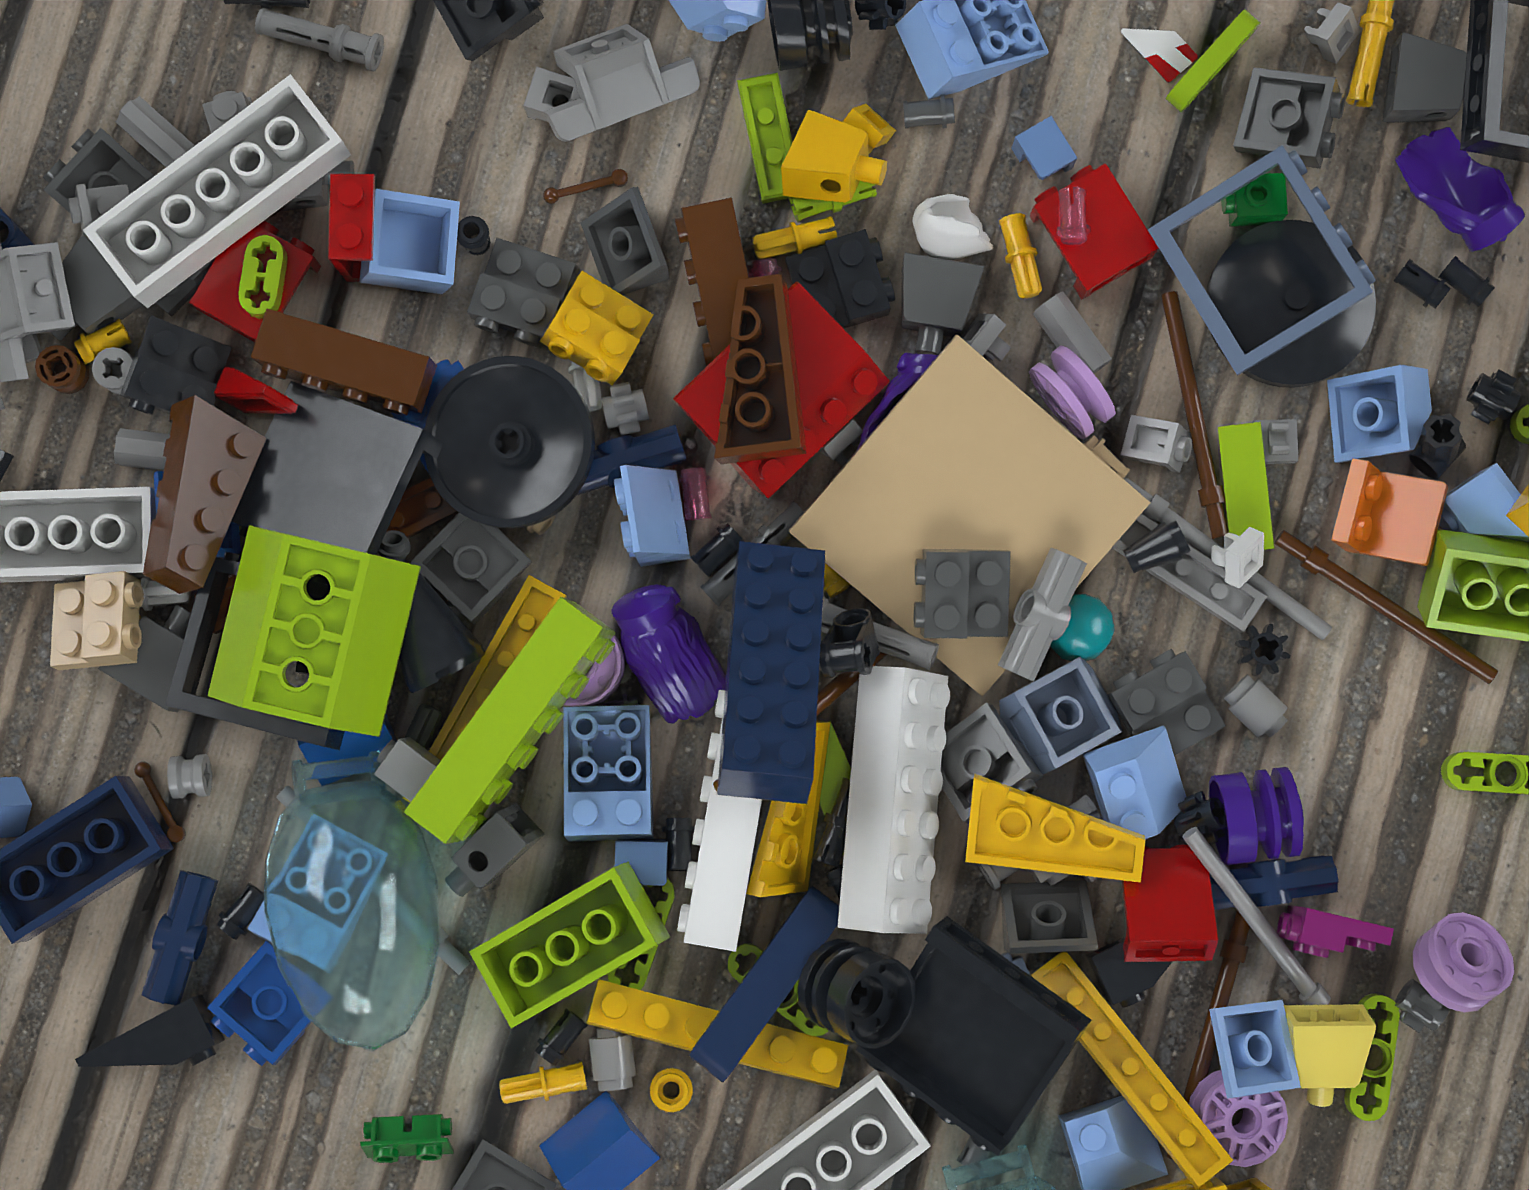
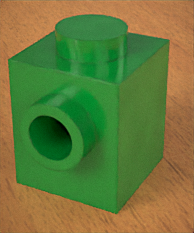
[1221,173,1288,227]

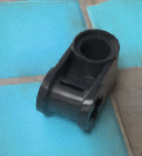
[820,608,880,678]

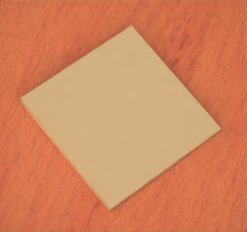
[788,335,1151,697]

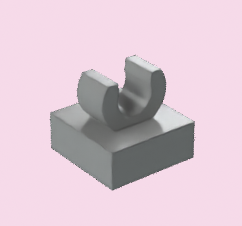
[1304,2,1360,64]
[961,314,1011,361]
[819,419,863,466]
[1252,419,1299,464]

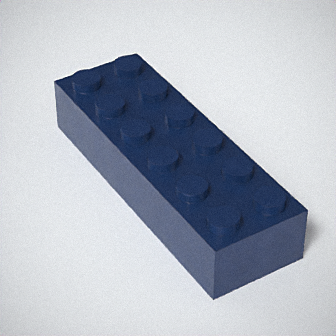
[717,541,825,804]

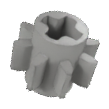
[601,382,649,435]

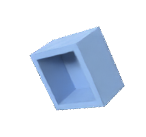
[360,189,460,294]

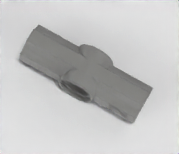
[998,548,1087,682]

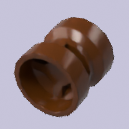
[35,345,89,394]

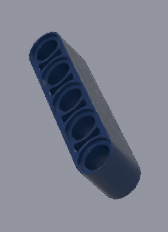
[688,886,839,1083]

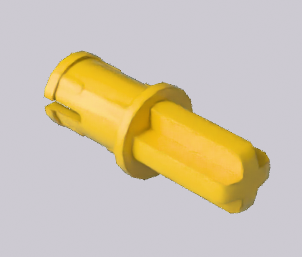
[999,213,1042,299]
[752,216,837,260]
[499,1062,587,1104]

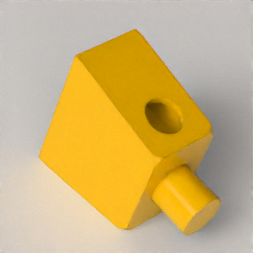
[781,110,887,203]

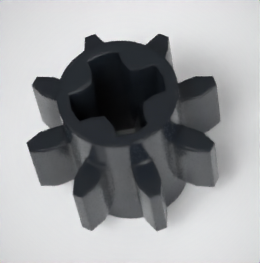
[855,0,906,30]
[1466,369,1521,424]
[1235,623,1291,676]
[1174,791,1227,845]

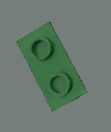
[360,1114,454,1163]

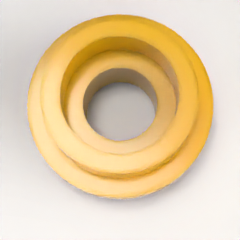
[650,1068,693,1112]

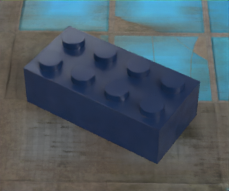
[0,776,174,944]

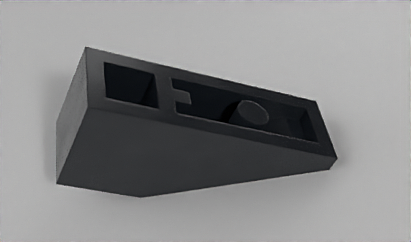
[1086,936,1173,1008]
[75,994,225,1067]

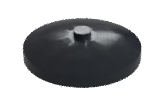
[1206,220,1376,388]
[424,356,595,528]

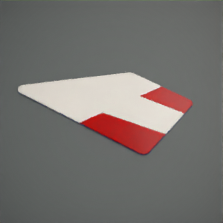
[1121,28,1198,82]

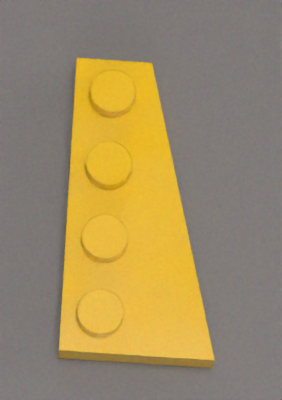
[746,719,831,898]
[965,774,1145,882]

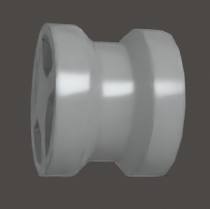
[92,347,134,394]
[167,754,212,799]

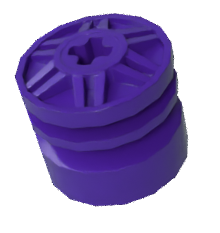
[1208,767,1304,865]

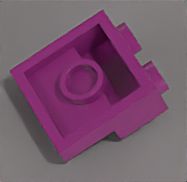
[1276,905,1394,958]

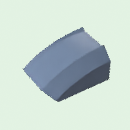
[999,657,1122,775]

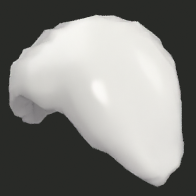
[912,194,993,260]

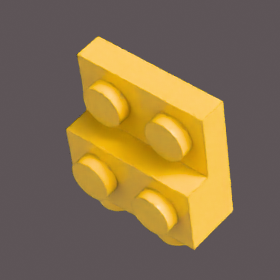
[540,271,654,385]

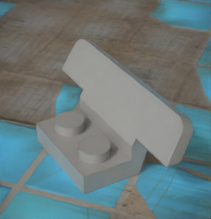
[544,24,700,142]
[0,241,75,382]

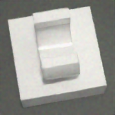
[1211,527,1264,588]

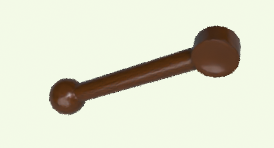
[543,169,628,204]
[134,762,186,842]

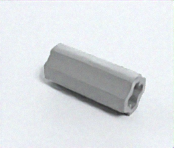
[115,96,195,167]
[1033,291,1112,374]
[114,428,170,471]

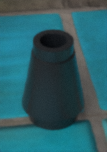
[1123,520,1191,573]

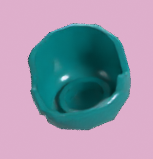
[1050,594,1115,661]

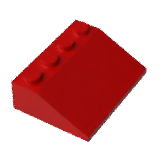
[673,282,890,499]

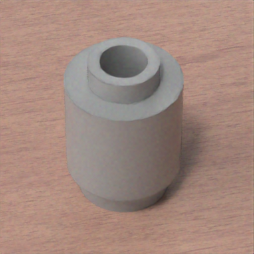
[1223,674,1288,738]
[589,1028,636,1091]

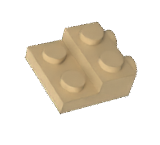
[50,571,144,670]

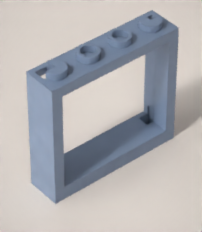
[1148,145,1376,376]

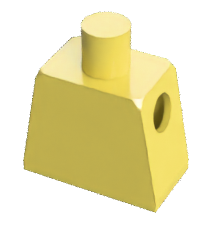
[1284,1004,1376,1107]

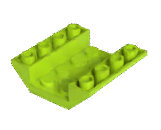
[208,525,421,737]

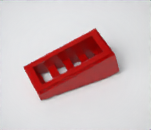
[214,367,298,414]

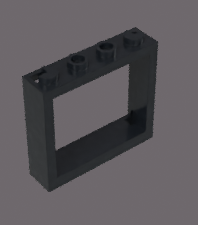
[1460,0,1529,163]
[165,551,345,750]

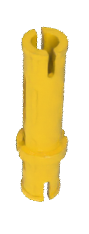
[1346,0,1395,107]

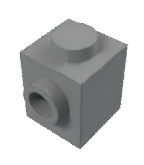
[374,737,441,802]

